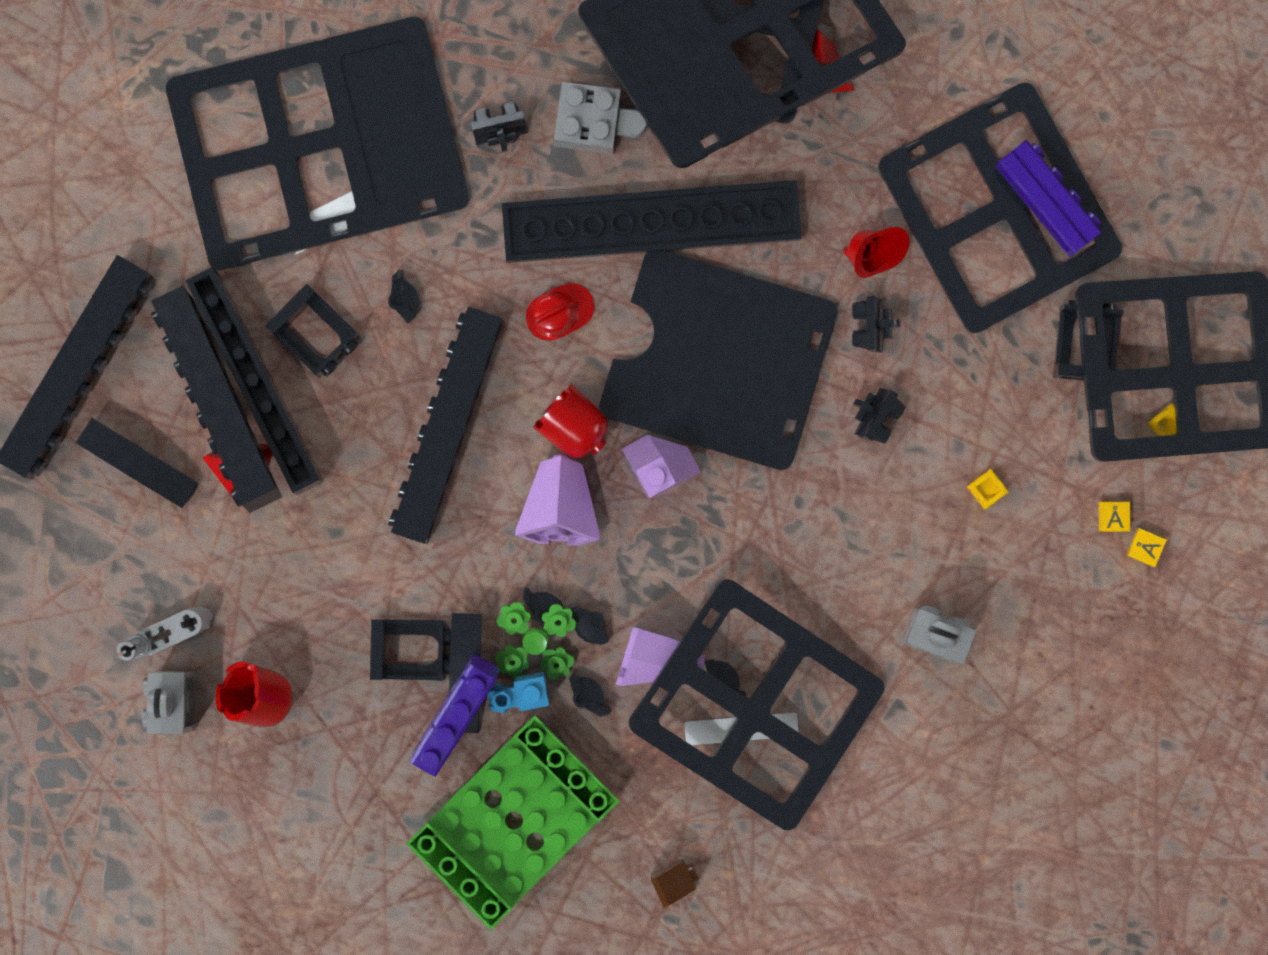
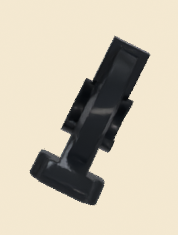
[388,269,419,324]
[522,587,564,624]
[566,603,609,645]
[704,659,747,697]
[569,675,611,718]

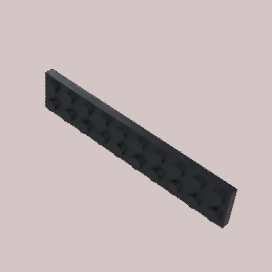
[502,180,802,263]

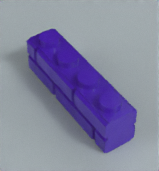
[996,140,1102,257]
[410,654,499,777]

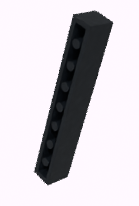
[0,255,154,480]
[185,267,324,495]
[151,285,282,513]
[388,307,503,545]

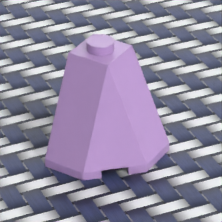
[621,435,701,501]
[515,454,600,546]
[616,626,706,686]

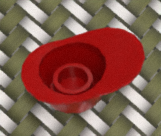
[843,226,909,278]
[526,283,594,341]

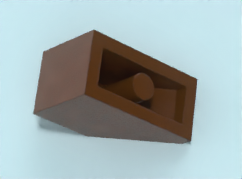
[651,859,699,908]

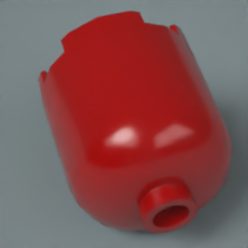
[532,383,608,459]
[215,661,293,727]

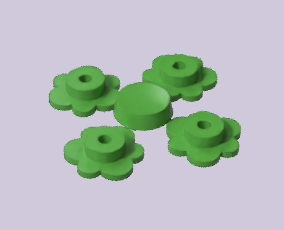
[495,602,576,680]

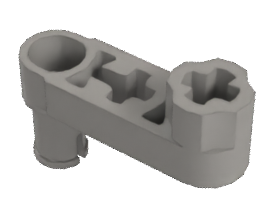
[117,605,213,661]

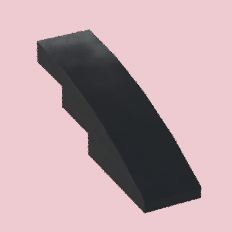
[75,417,198,508]
[449,613,483,734]

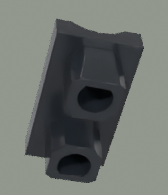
[471,101,528,152]
[852,296,901,353]
[853,388,906,444]

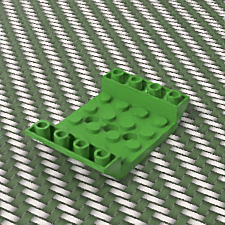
[406,715,620,930]

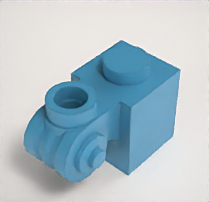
[487,671,550,714]

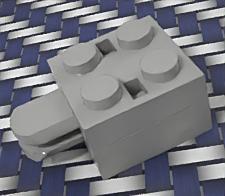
[554,82,646,154]
[900,605,976,665]
[142,671,196,734]

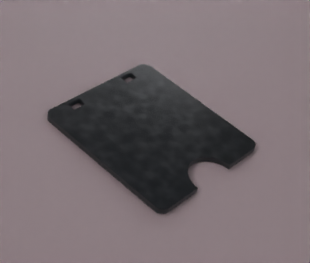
[599,251,837,470]

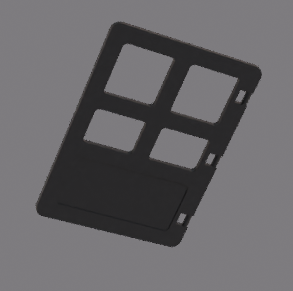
[578,0,906,168]
[166,17,469,271]

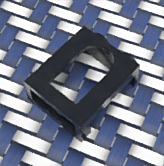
[265,284,361,379]
[1053,300,1124,381]
[370,619,451,681]

